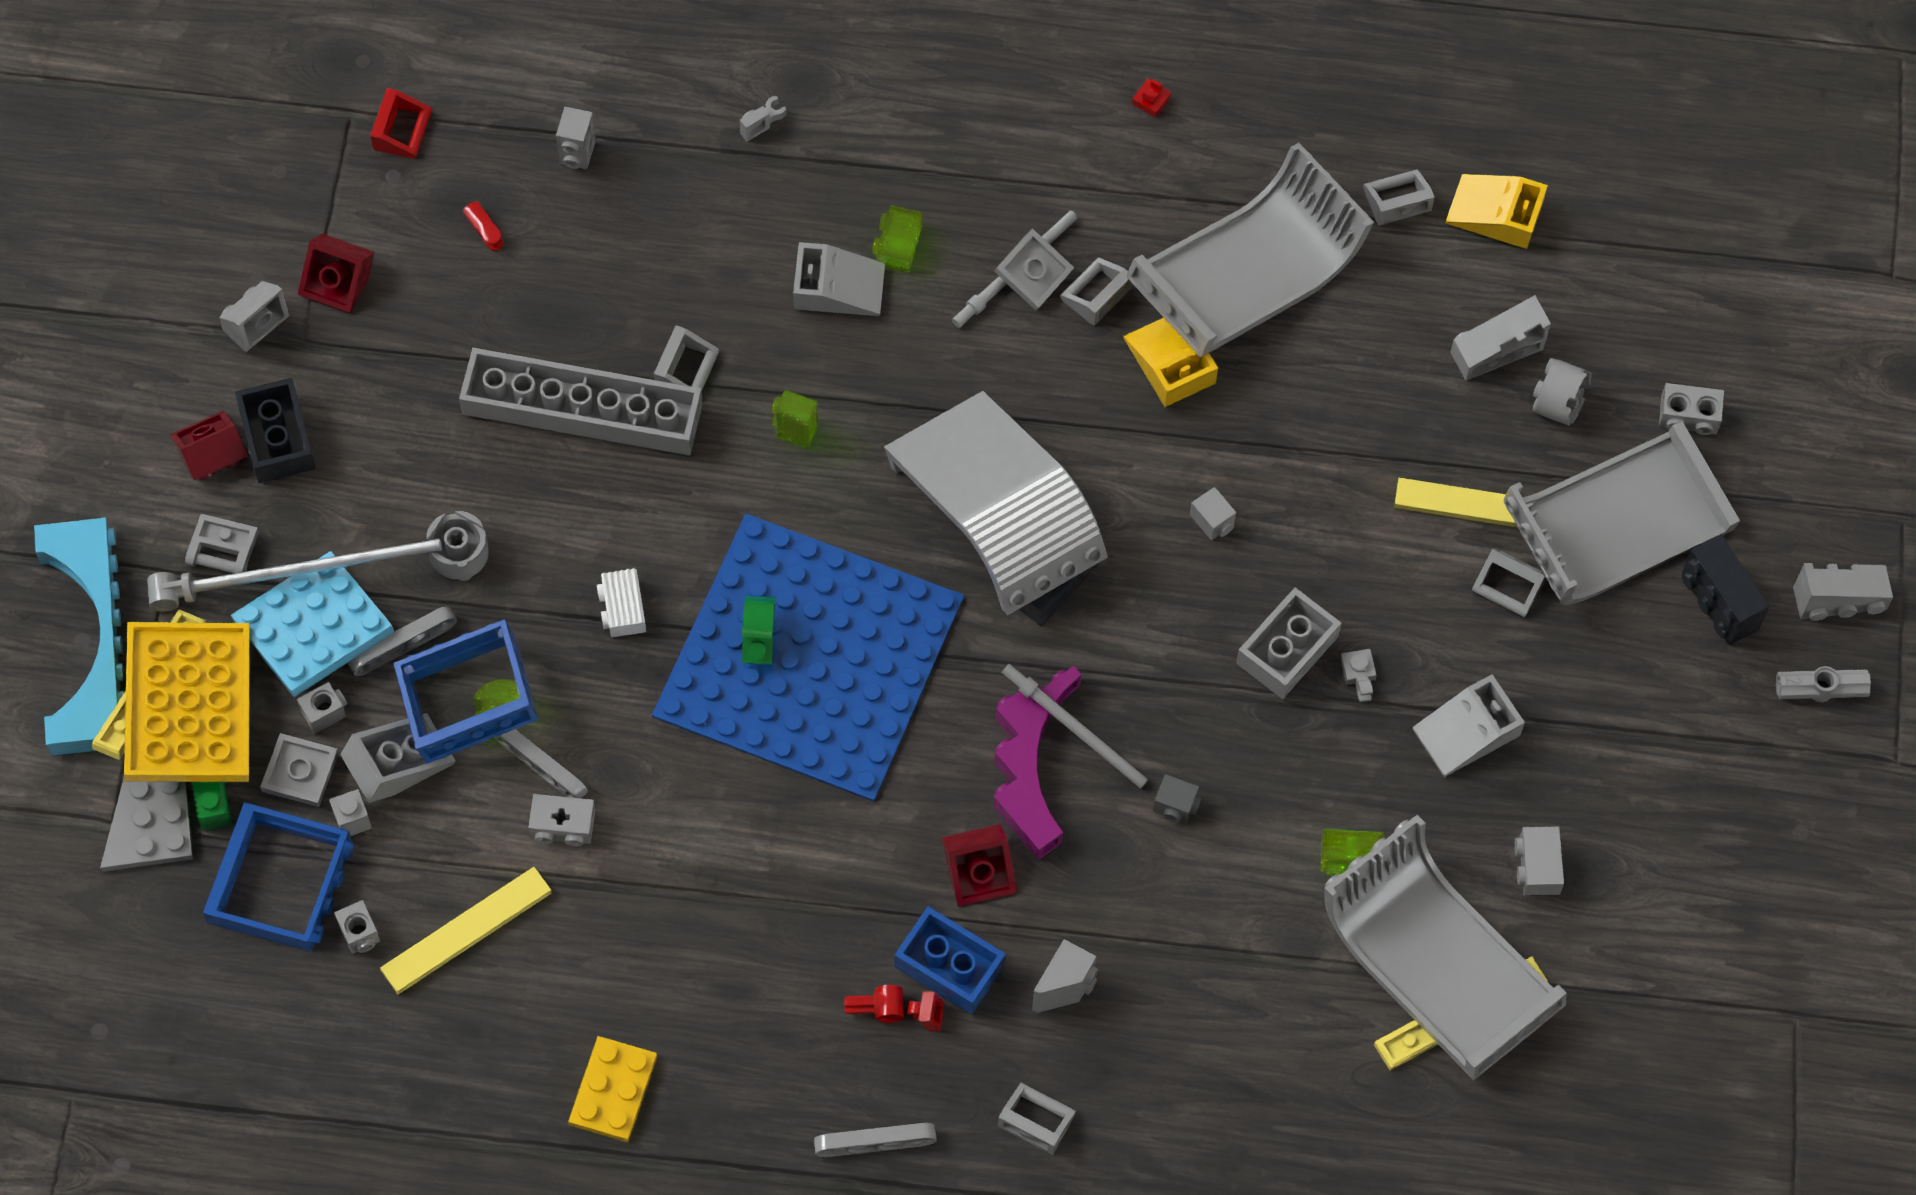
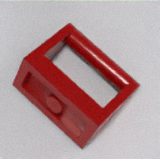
[370,88,432,159]

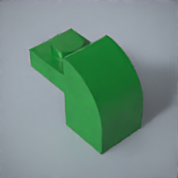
[742,596,776,664]

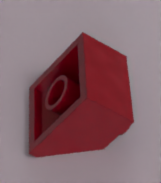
[297,233,375,313]
[170,410,248,480]
[941,824,1017,906]

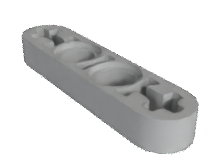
[348,606,457,676]
[494,729,588,799]
[814,1123,937,1157]

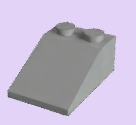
[340,713,455,803]

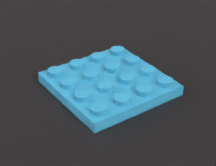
[231,551,395,697]

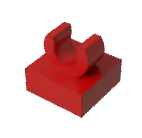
[1132,78,1171,118]
[907,991,945,1032]

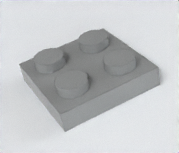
[994,228,1074,310]
[260,733,339,807]

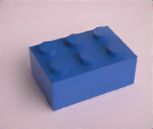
[894,906,1006,1015]

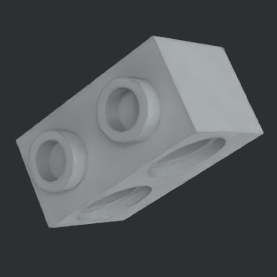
[556,107,596,169]
[1659,383,1724,435]

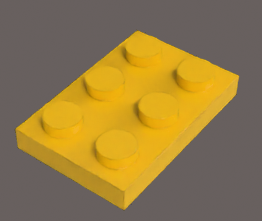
[568,1036,657,1143]

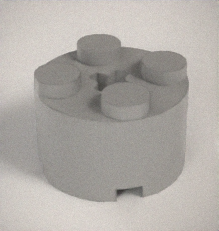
[1532,358,1591,426]
[427,511,489,581]

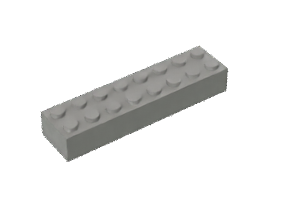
[459,348,703,456]

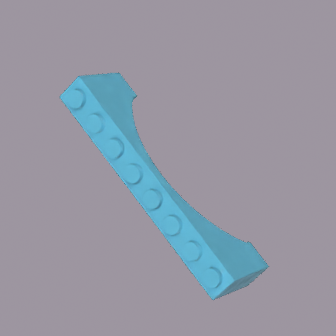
[34,518,125,756]

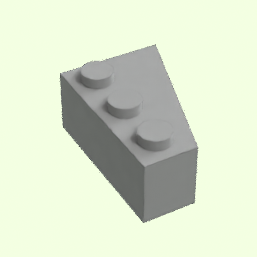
[1450,295,1551,381]
[1793,563,1893,621]

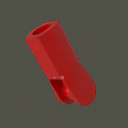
[463,201,504,251]

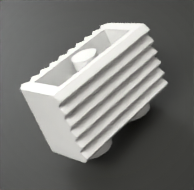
[597,568,646,638]

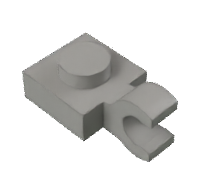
[740,96,787,142]
[1340,649,1377,702]

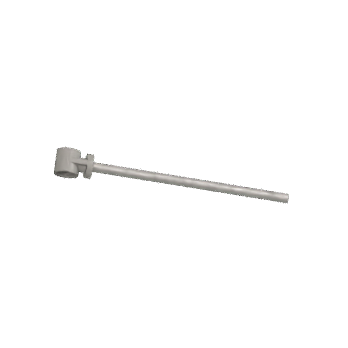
[147,539,442,612]

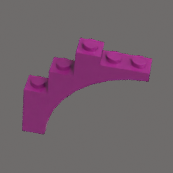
[993,666,1082,860]

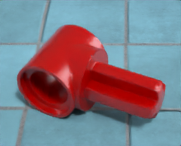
[844,985,904,1023]

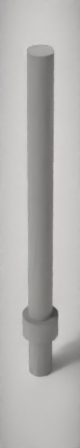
[952,210,1078,328]
[1001,664,1148,788]

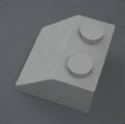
[219,281,289,352]
[1032,939,1098,1013]

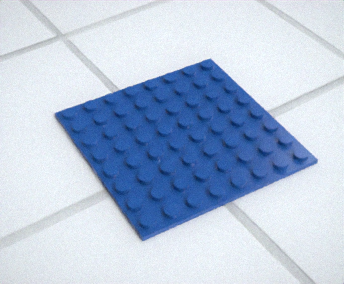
[652,513,964,802]

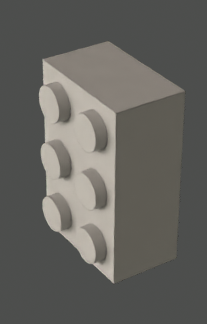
[1236,588,1342,699]

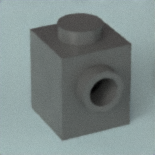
[1153,774,1202,824]

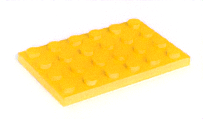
[124,622,249,782]

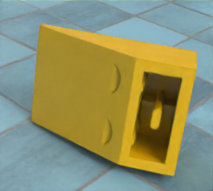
[1445,174,1548,249]
[1123,318,1218,407]

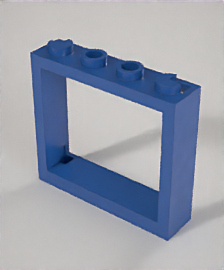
[394,619,539,764]
[203,802,354,952]

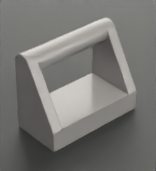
[1363,169,1435,226]
[1060,258,1132,326]
[654,325,720,390]
[1472,548,1546,618]
[998,1083,1076,1155]

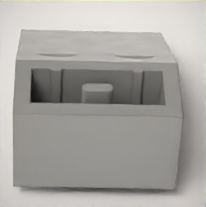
[793,242,885,316]
[1412,674,1525,777]

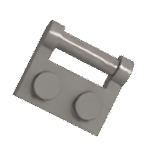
[185,514,259,574]

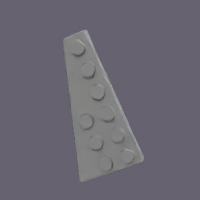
[100,779,194,872]

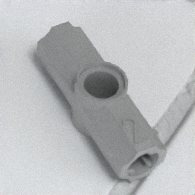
[1776,666,1871,703]

